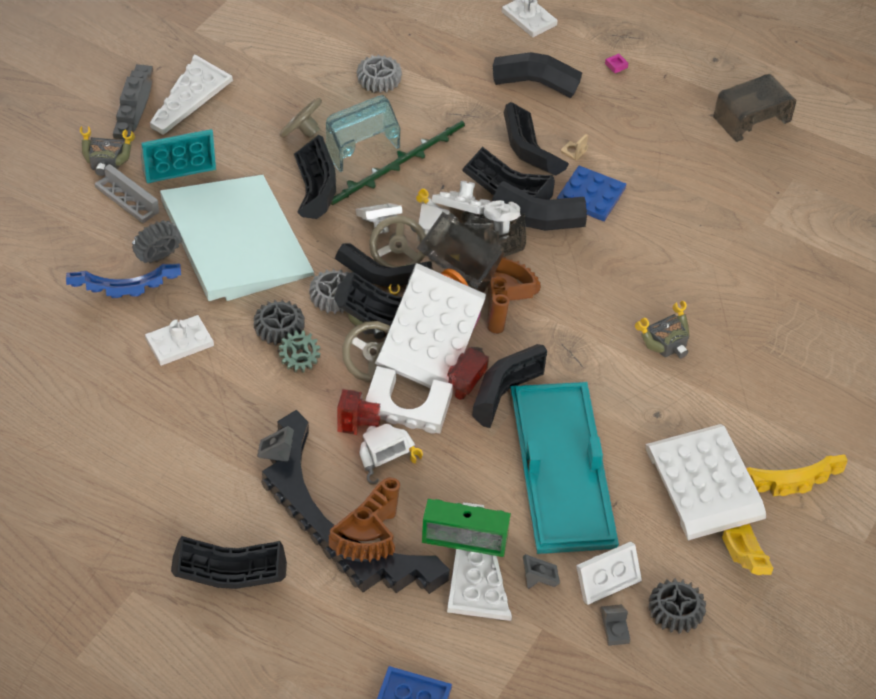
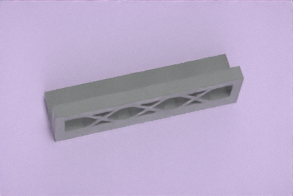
[95,164,159,223]

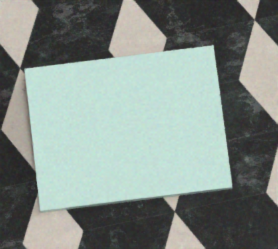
[160,175,314,301]

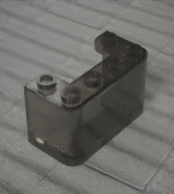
[713,74,796,142]

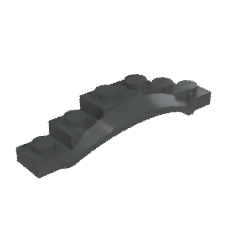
[113,64,153,140]

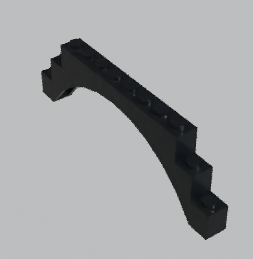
[261,409,450,594]

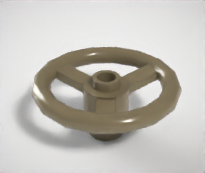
[280,98,322,137]
[369,216,428,268]
[342,321,390,382]

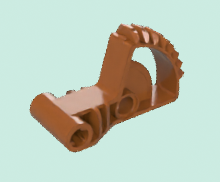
[487,257,541,334]
[328,477,400,562]

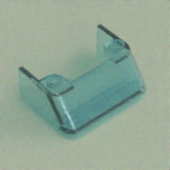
[326,95,401,172]

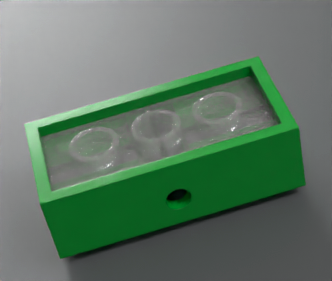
[422,499,511,557]

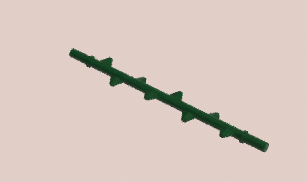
[331,120,465,205]

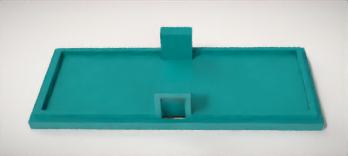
[511,382,619,554]

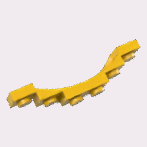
[746,454,848,496]
[722,523,774,575]

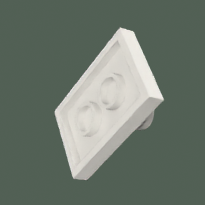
[502,0,558,37]
[432,181,490,214]
[356,203,402,233]
[145,315,214,366]
[576,542,642,605]

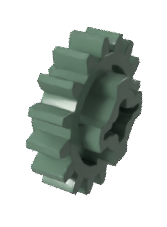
[279,330,321,373]

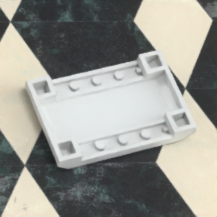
[375,263,486,388]
[646,424,766,540]

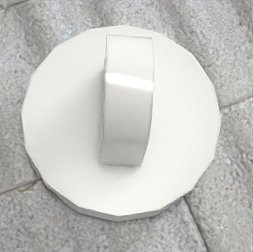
[484,200,520,235]

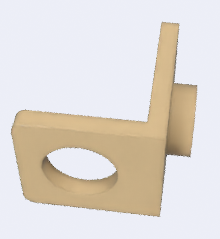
[561,134,588,161]

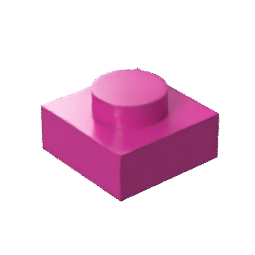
[605,54,629,73]

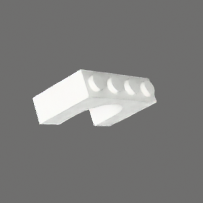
[364,366,453,434]

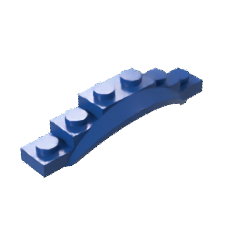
[66,263,181,298]

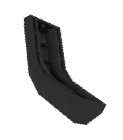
[492,52,582,98]
[503,102,569,176]
[294,135,336,219]
[462,146,555,200]
[492,181,587,231]
[334,243,433,287]
[334,272,402,332]
[472,344,547,428]
[171,536,287,589]

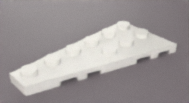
[150,55,233,135]
[447,502,512,621]

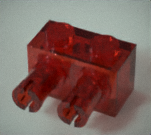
[447,347,489,400]
[337,389,381,435]

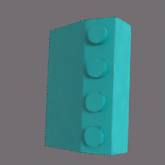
[141,129,216,184]

